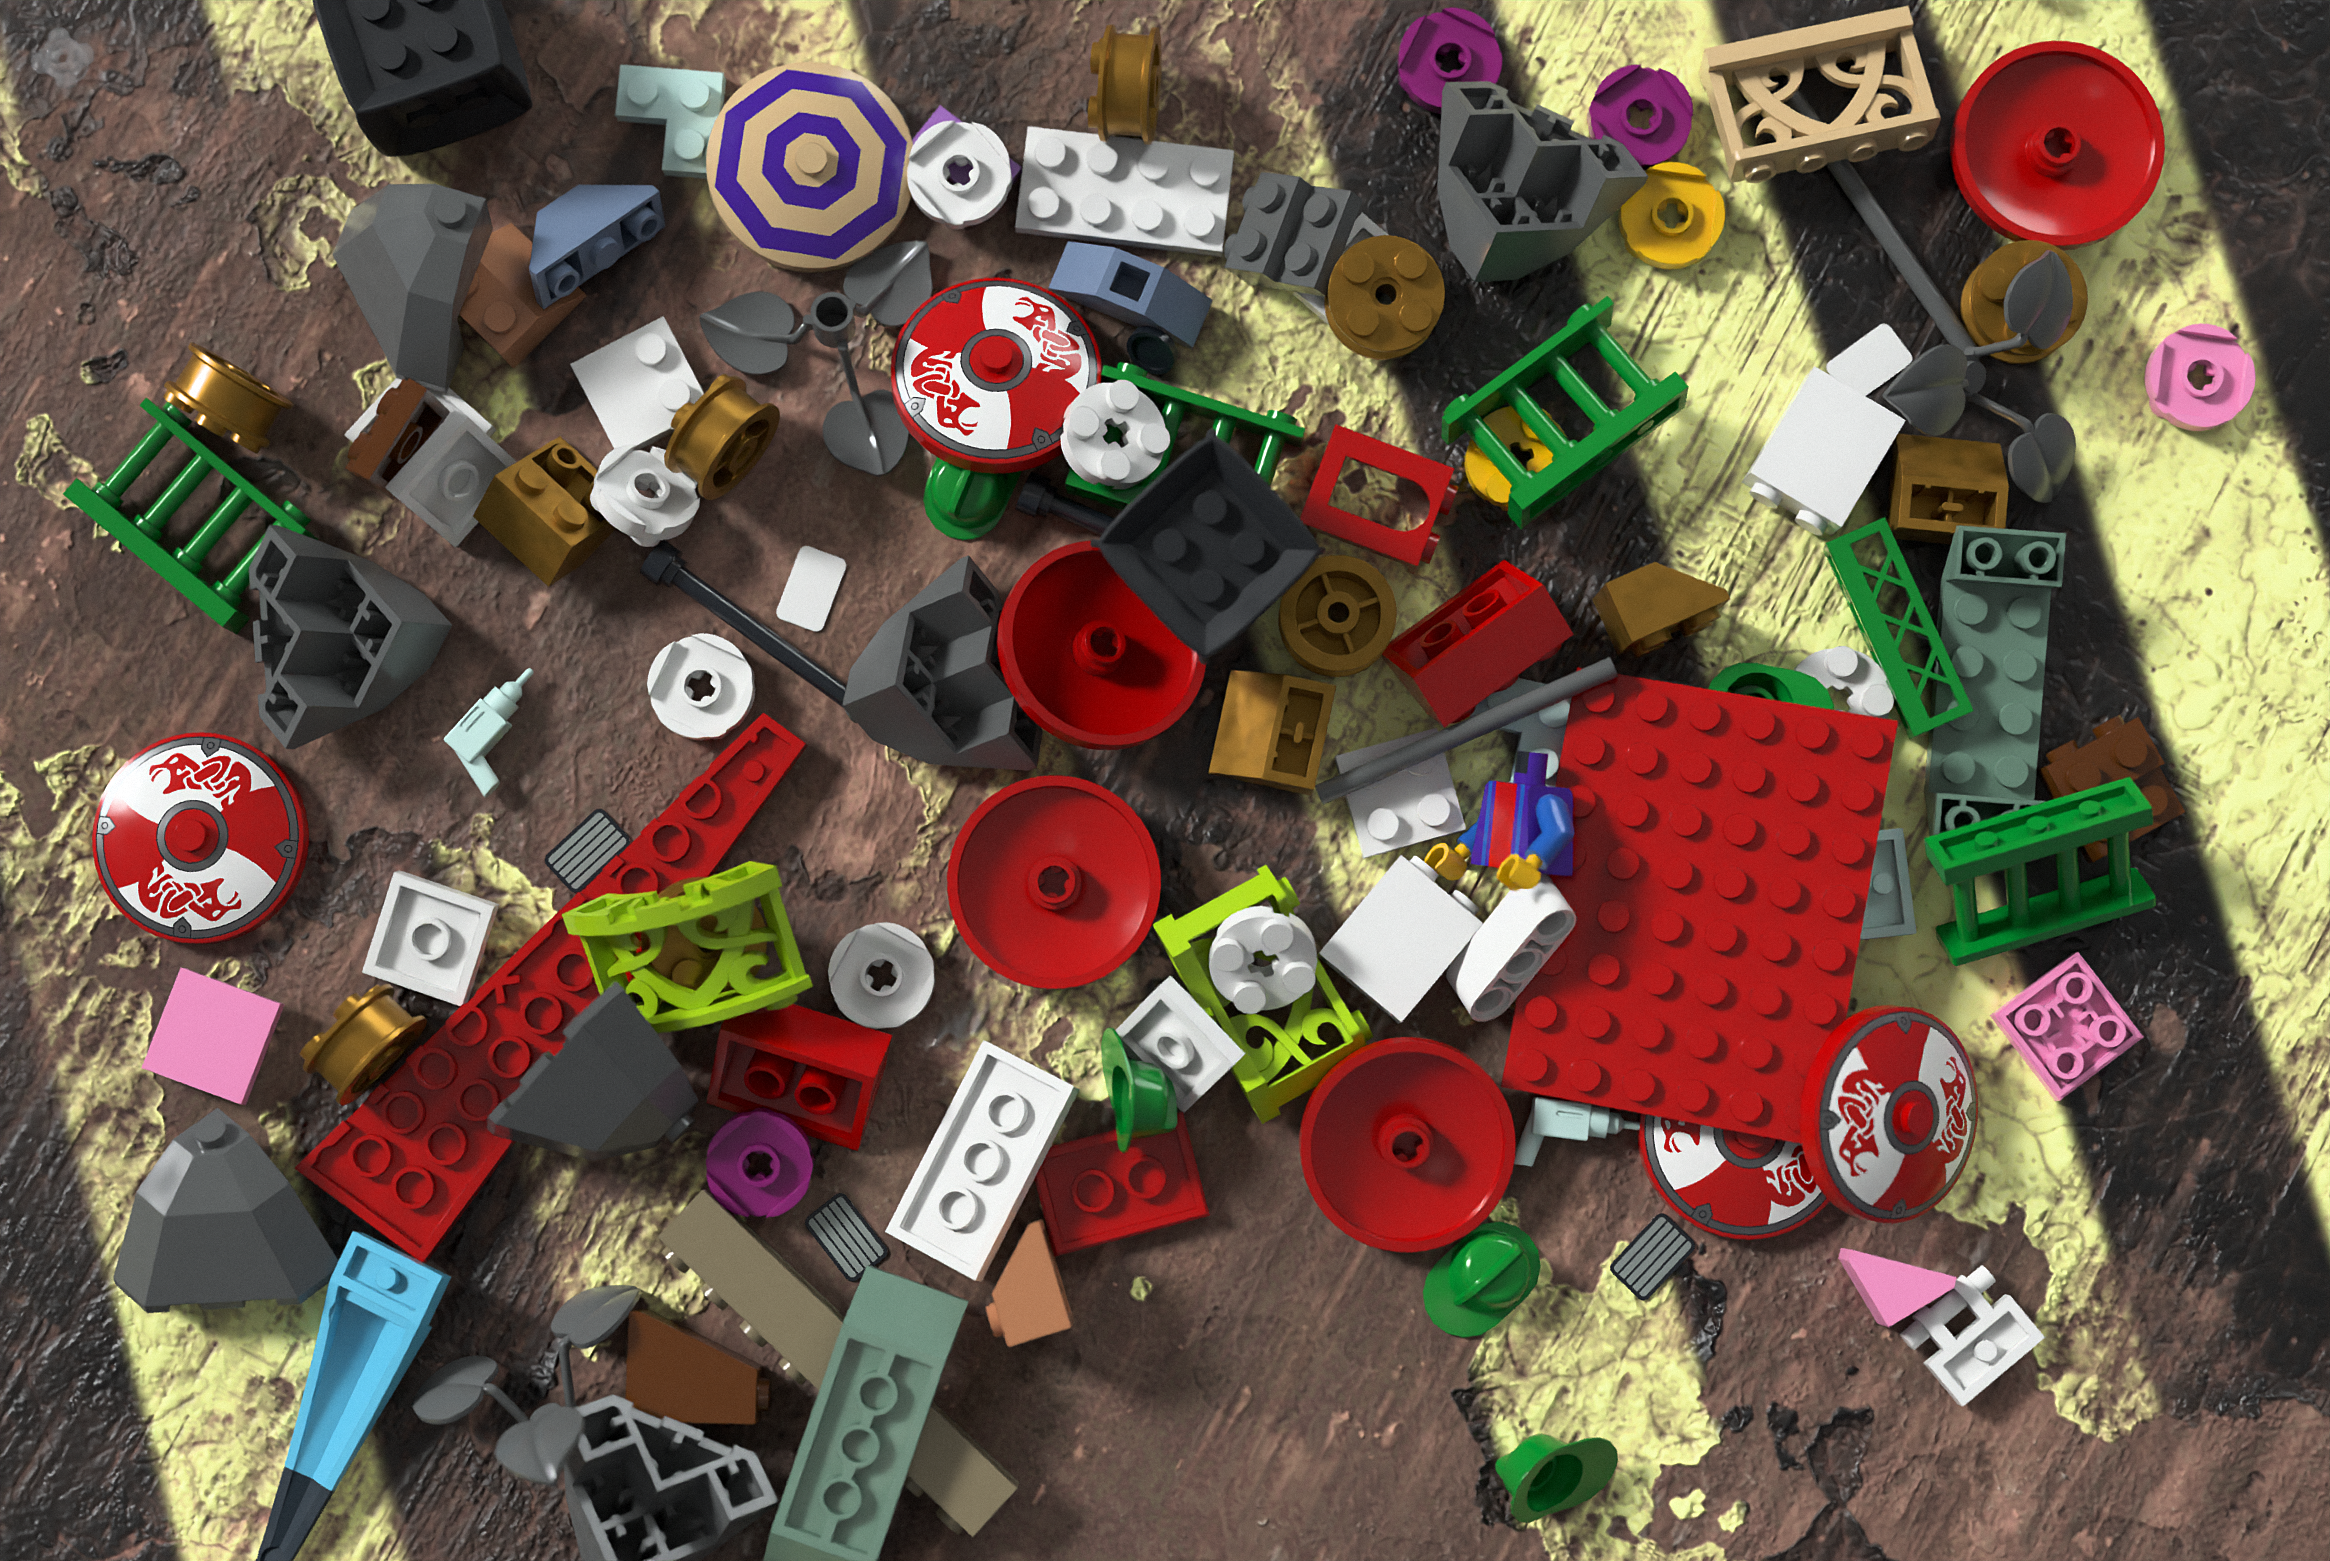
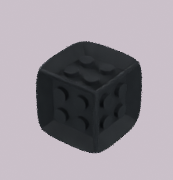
[312,0,533,157]
[1090,429,1326,665]

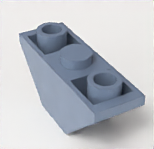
[529,185,665,310]
[1048,241,1213,350]

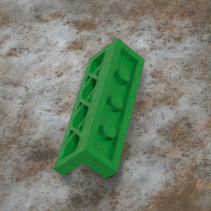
[1823,517,1974,740]

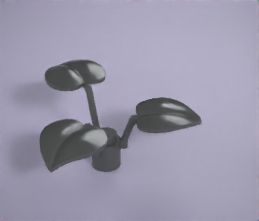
[700,241,932,477]
[1882,250,2076,503]
[410,1285,642,1487]

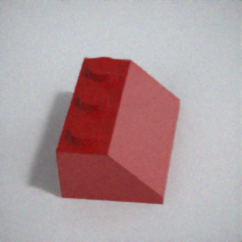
[1381,560,1574,728]
[706,1004,893,1151]

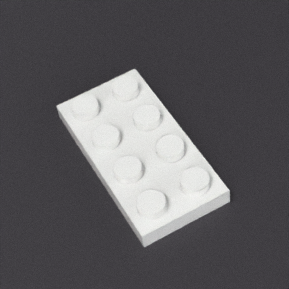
[1015,126,1234,257]
[885,1040,1080,1282]

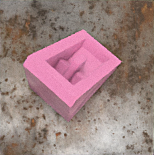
[1838,1248,1957,1327]

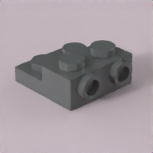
[1224,172,1363,296]

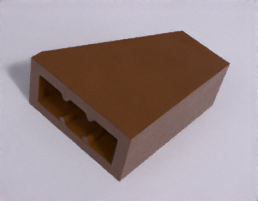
[625,1308,772,1424]

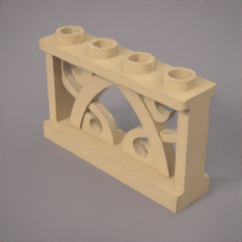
[1699,6,1941,184]

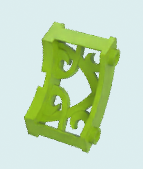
[562,861,813,1033]
[1152,865,1373,1124]

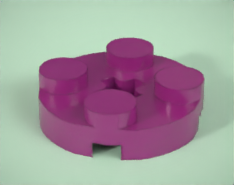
[1397,7,1502,114]
[1587,65,1693,170]
[706,1107,815,1218]

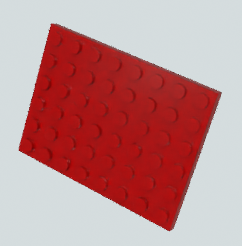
[1501,667,1898,1144]

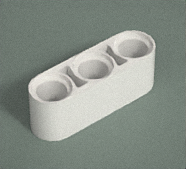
[1446,874,1576,1022]

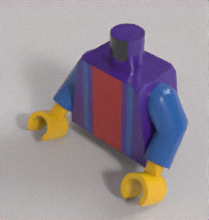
[1424,751,1575,891]

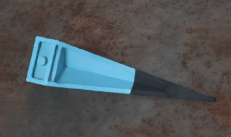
[256,1231,451,1561]

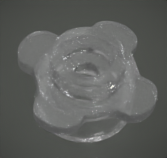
[31,28,94,89]

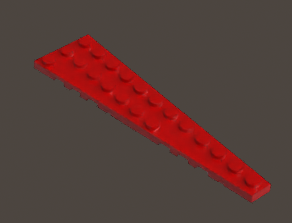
[294,713,808,1263]

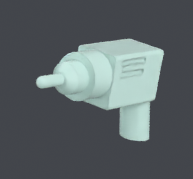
[444,668,533,798]
[1514,1097,1640,1166]

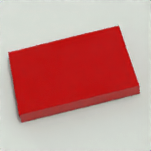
[1034,1112,1210,1257]

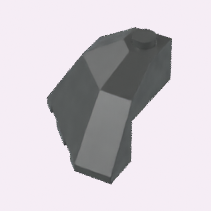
[1437,81,1648,282]
[332,184,493,393]
[249,525,452,749]
[842,555,1043,771]
[487,982,698,1161]
[113,1108,338,1313]
[564,1395,778,1561]

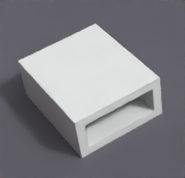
[1742,366,1906,536]
[1317,855,1484,1024]

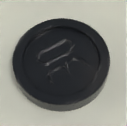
[1126,326,1178,374]

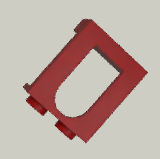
[1300,424,1459,575]

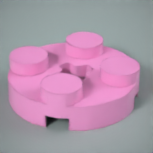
[2145,324,2256,431]

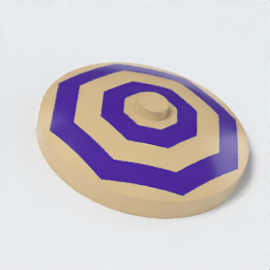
[706,62,913,272]

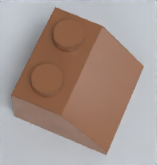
[459,223,587,369]
[986,1219,1074,1347]

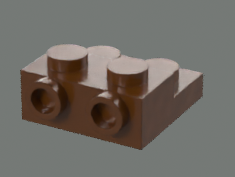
[345,378,450,500]
[2037,714,2185,864]

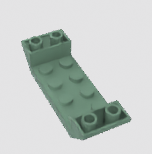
[1924,525,2066,836]
[763,1265,969,1561]

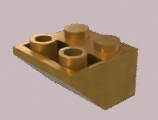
[1886,433,2009,545]
[473,436,616,587]
[1592,562,1730,659]
[1208,670,1336,796]

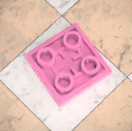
[1990,952,2143,1101]
[142,968,285,1105]

